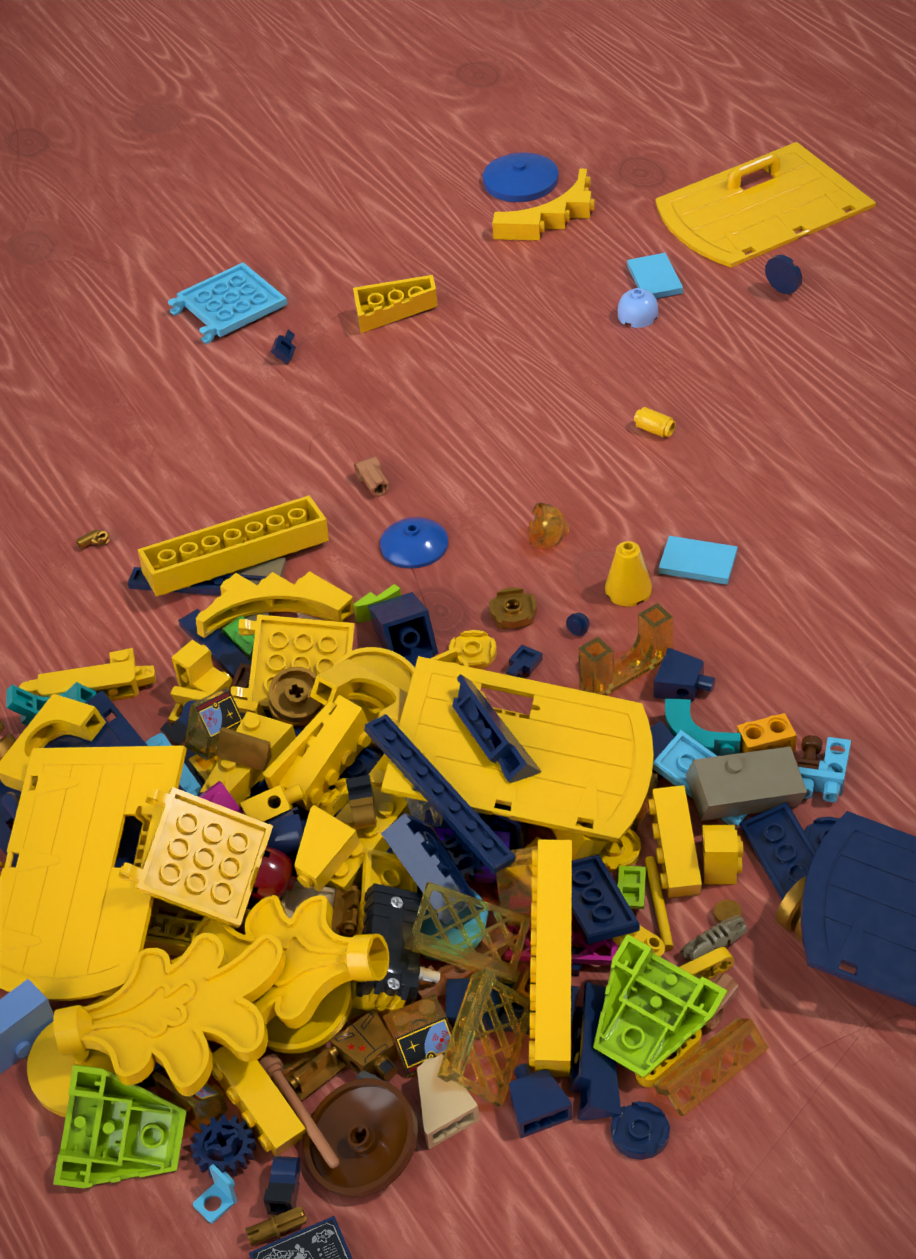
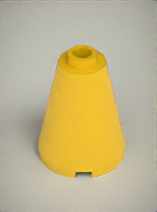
[605,541,652,607]

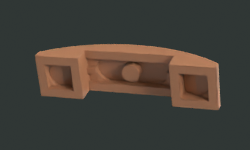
[418,920,515,1000]

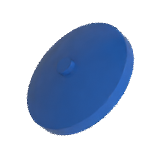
[483,152,559,202]

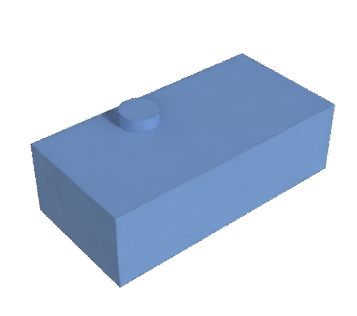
[0,979,54,1074]

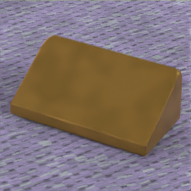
[217,727,272,771]

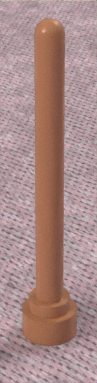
[259,1054,339,1168]

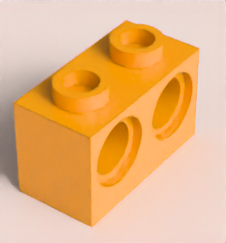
[737,713,797,753]

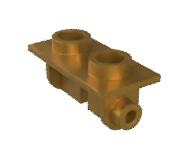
[332,885,361,937]
[286,1045,346,1101]

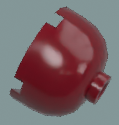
[250,846,297,901]

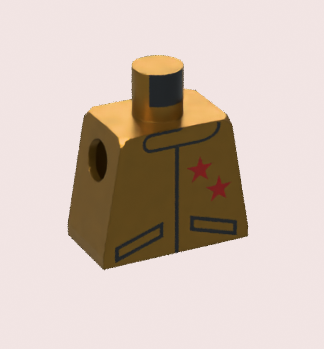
[330,1009,398,1081]

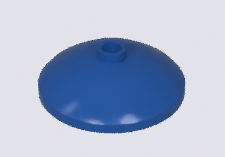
[380,517,448,569]

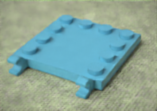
[168,262,287,344]

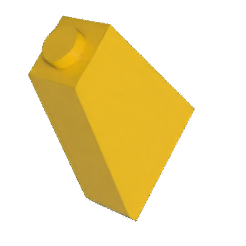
[294,805,359,892]

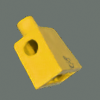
[240,784,305,822]

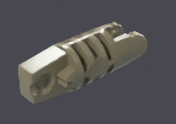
[680,915,748,961]

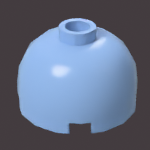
[618,288,658,328]

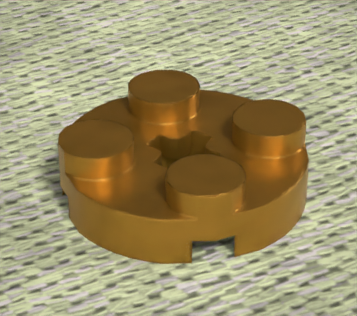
[489,587,537,629]

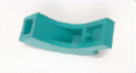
[6,682,96,725]
[665,699,741,756]

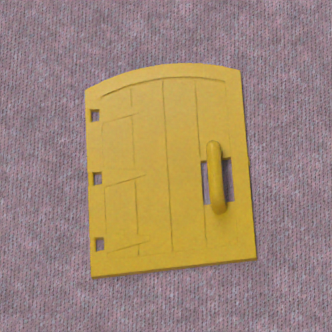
[655,142,876,268]
[381,656,653,842]
[0,746,187,1001]

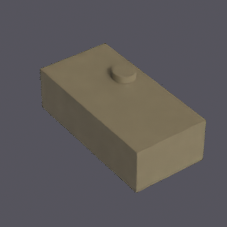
[685,746,807,821]

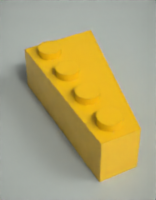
[353,275,438,333]
[200,711,296,806]

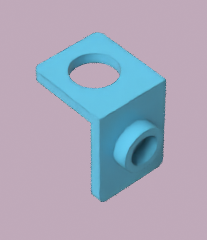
[193,1164,238,1224]

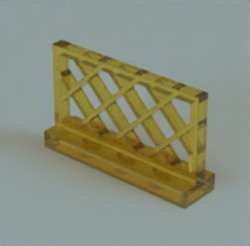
[405,882,531,983]
[437,968,533,1107]

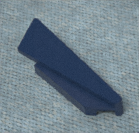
[452,674,542,783]
[569,982,621,1121]

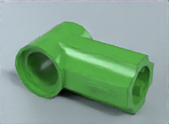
[221,615,255,659]

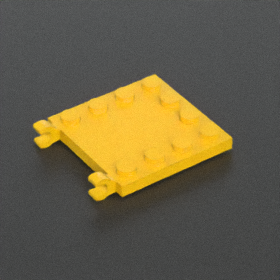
[230,614,355,710]
[118,787,273,928]

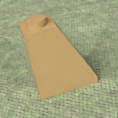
[417,1054,480,1149]

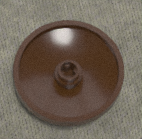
[304,1078,418,1198]

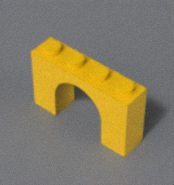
[310,659,408,726]
[0,694,106,792]

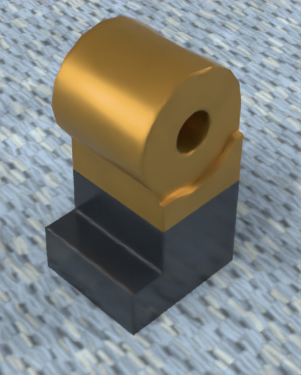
[346,775,377,830]

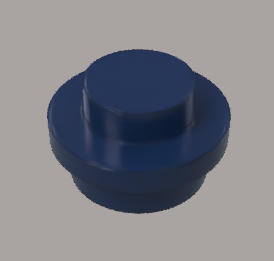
[566,613,590,636]

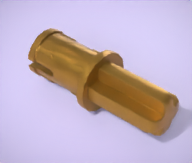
[245,1206,307,1247]

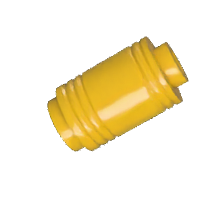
[634,407,676,438]

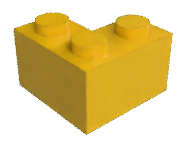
[171,640,232,695]
[702,825,743,884]

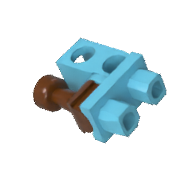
[798,735,851,803]

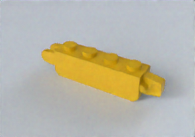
[19,660,156,701]

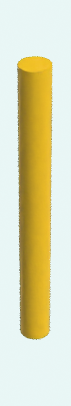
[645,856,674,951]

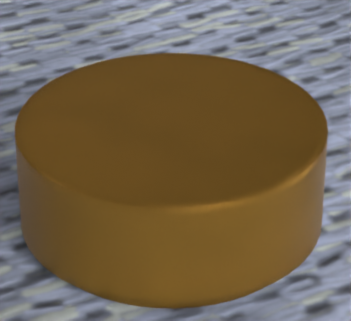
[714,900,742,923]

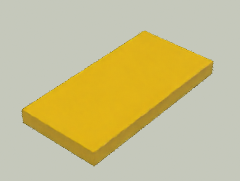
[263,701,337,805]

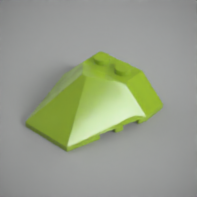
[593,934,728,1078]
[53,1064,187,1188]

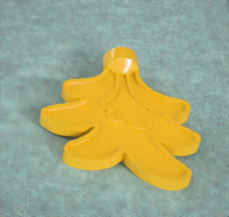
[191,895,389,1028]
[53,933,286,1096]

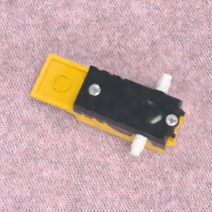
[351,848,440,1018]

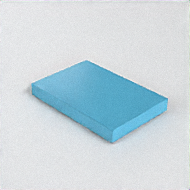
[627,253,683,299]
[659,536,738,585]

